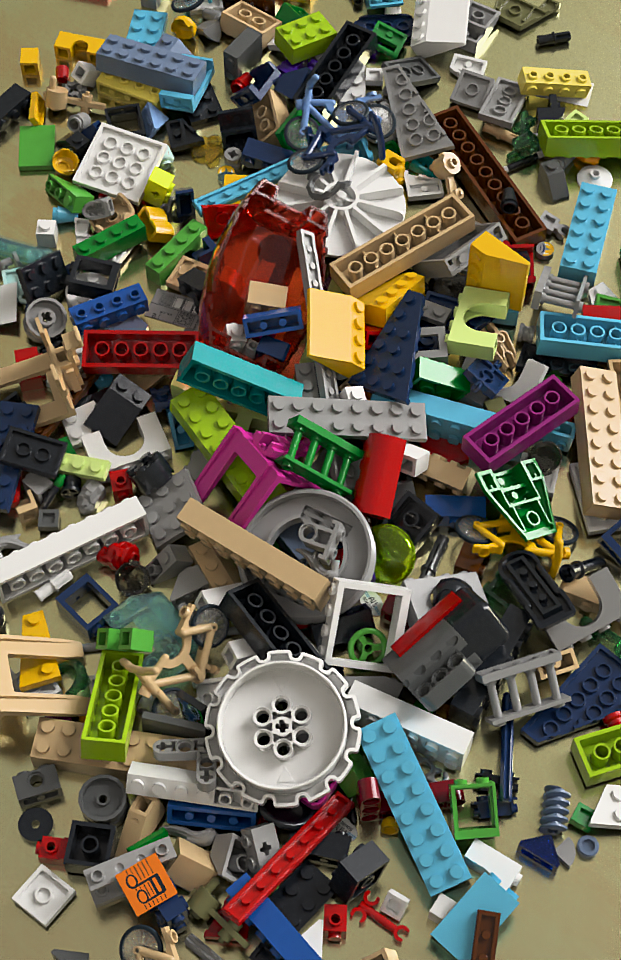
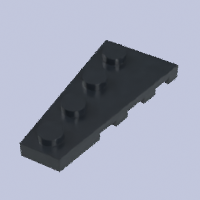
[515,342,598,377]

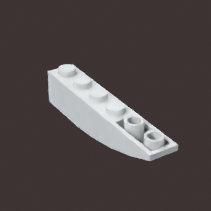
[126,761,259,812]

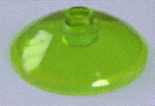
[370,524,416,585]

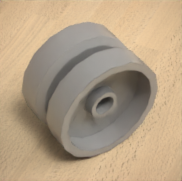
[23,297,67,344]

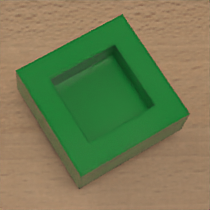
[568,802,595,833]

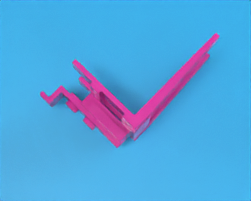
[194,425,322,529]

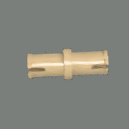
[482,123,519,146]

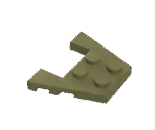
[493,0,561,31]

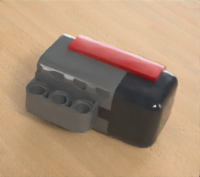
[381,587,510,712]

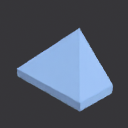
[141,102,169,139]

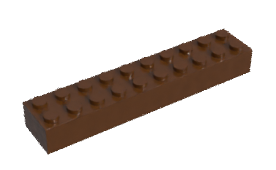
[433,105,547,247]

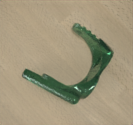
[58,659,91,695]

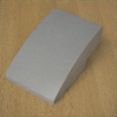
[459,0,501,54]

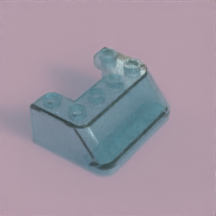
[103,592,200,679]

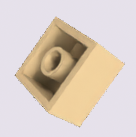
[243,280,288,314]

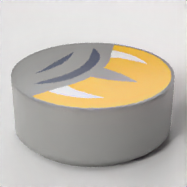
[535,242,554,260]

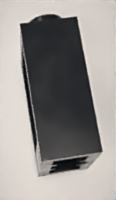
[104,103,146,137]
[65,254,121,299]

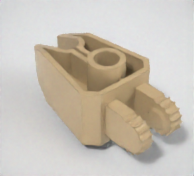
[480,322,517,373]

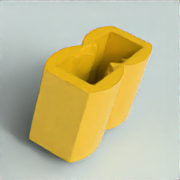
[138,206,174,243]

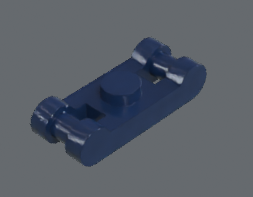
[150,385,173,413]

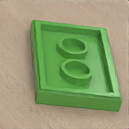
[18,125,56,171]

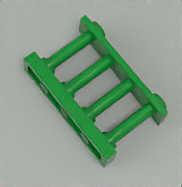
[274,414,364,497]

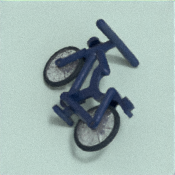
[287,100,386,176]

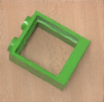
[448,777,500,840]

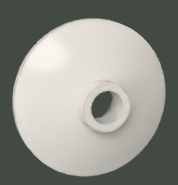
[577,165,613,188]

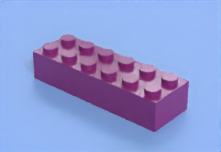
[461,374,581,472]

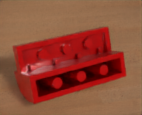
[351,433,407,520]

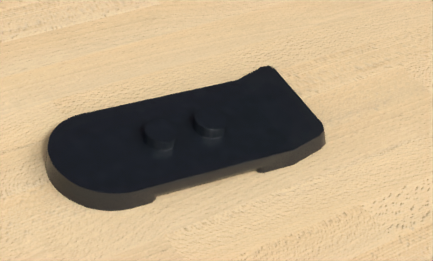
[498,550,576,632]

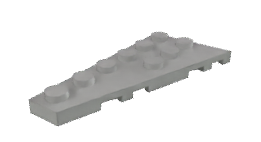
[382,64,455,162]

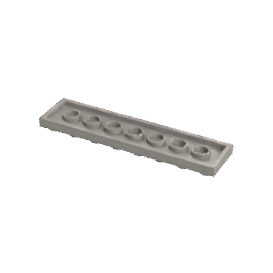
[267,395,427,442]

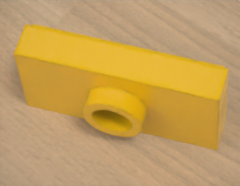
[28,91,46,126]

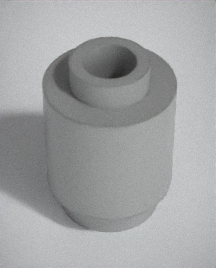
[67,112,91,132]

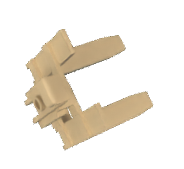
[0,317,84,428]
[0,634,90,720]

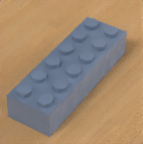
[96,34,207,96]

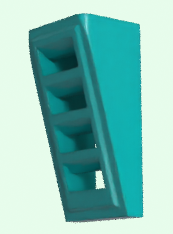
[409,156,442,181]

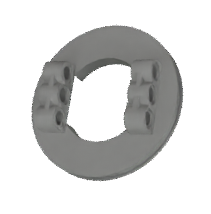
[238,488,376,625]

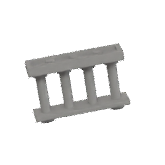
[531,266,590,319]
[474,648,572,727]
[83,836,177,908]

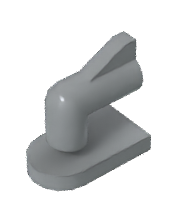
[0,251,23,277]

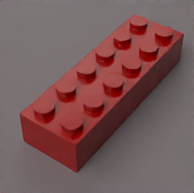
[81,330,202,375]

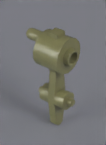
[187,877,250,949]

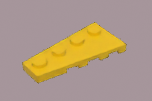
[19,610,62,692]

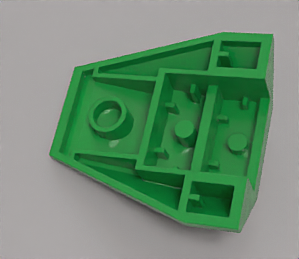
[474,458,557,542]

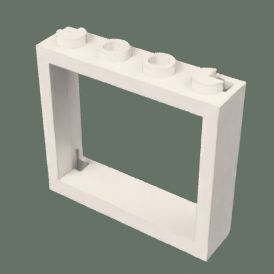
[318,577,412,673]

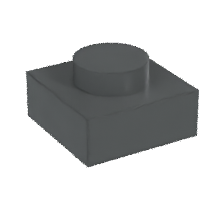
[38,509,60,531]

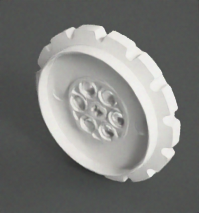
[204,650,362,808]

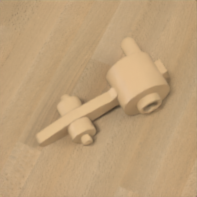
[43,75,106,114]
[429,152,464,199]

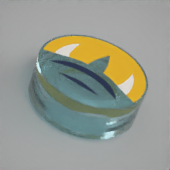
[217,165,235,183]

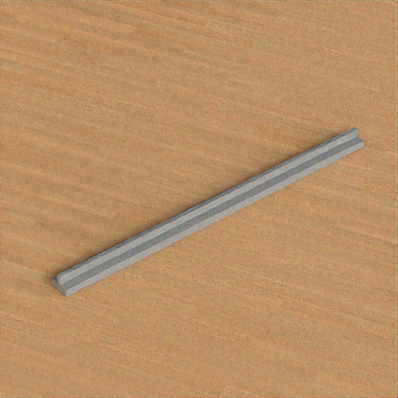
[296,229,354,502]

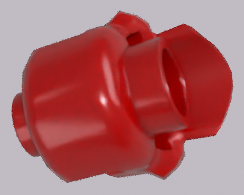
[96,541,140,572]

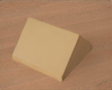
[165,837,218,892]

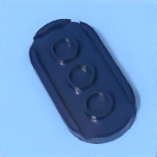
[354,14,414,43]

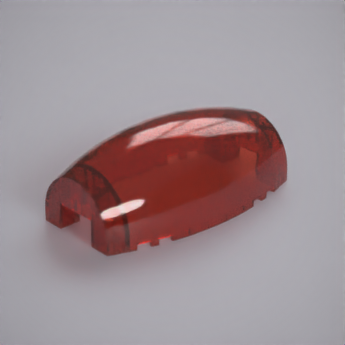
[198,178,329,374]

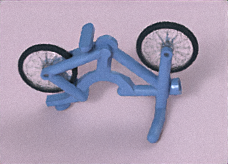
[284,74,396,151]

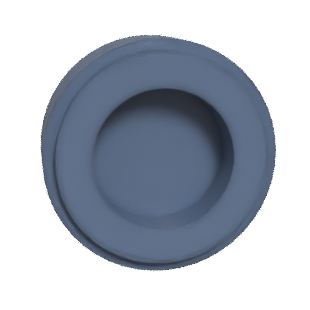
[576,835,599,859]

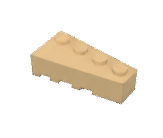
[406,442,477,496]

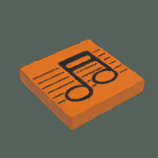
[115,852,178,917]

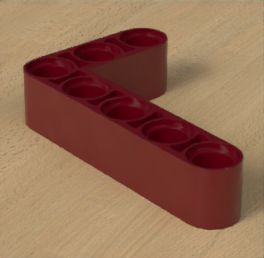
[356,777,466,822]

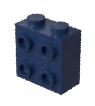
[149,877,190,934]

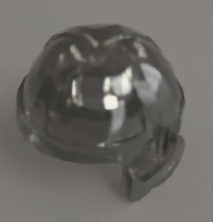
[527,440,562,476]
[115,560,151,597]

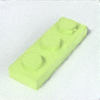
[58,453,112,482]

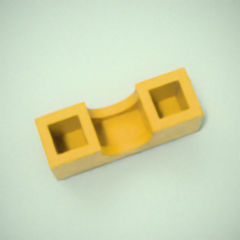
[54,31,105,66]

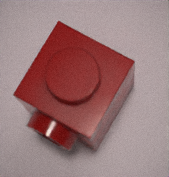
[109,468,134,502]
[323,904,347,941]

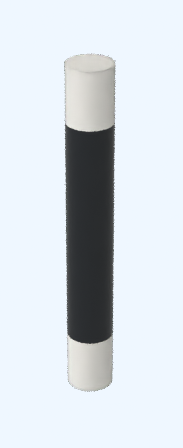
[503,150,544,173]

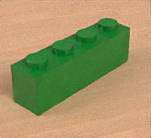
[72,214,147,272]

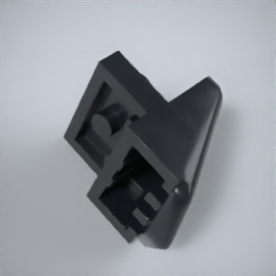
[217,106,258,152]

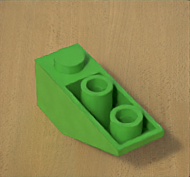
[45,174,94,213]

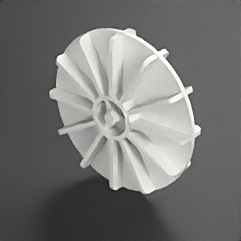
[274,149,406,261]

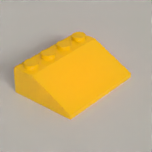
[466,231,531,312]
[357,272,425,328]
[307,288,365,378]

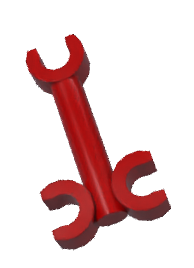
[350,890,410,944]

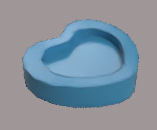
[94,374,113,390]

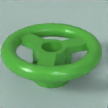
[348,628,387,663]

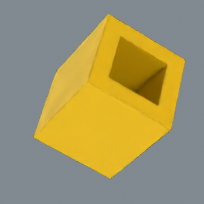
[20,48,40,75]

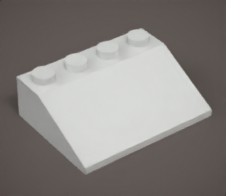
[410,0,470,58]

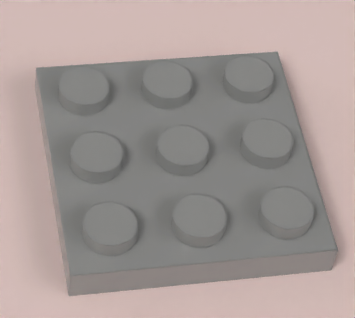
[138,468,203,550]

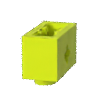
[142,166,175,208]

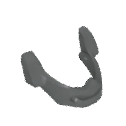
[306,172,352,201]

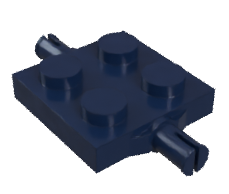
[463,358,509,400]

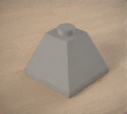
[210,833,261,883]

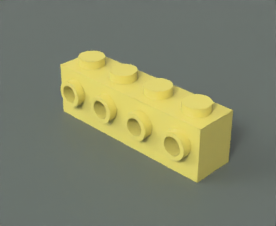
[517,67,592,98]
[96,72,163,111]

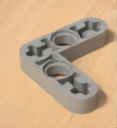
[153,738,217,792]

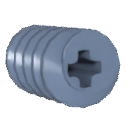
[539,785,571,835]

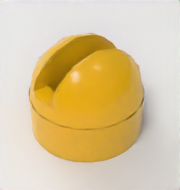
[381,816,399,835]

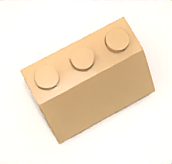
[220,0,282,50]
[251,89,289,147]
[188,540,242,589]

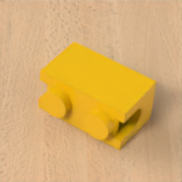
[377,149,405,186]

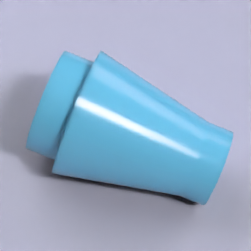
[52,206,78,224]

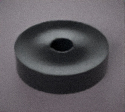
[18,807,54,844]

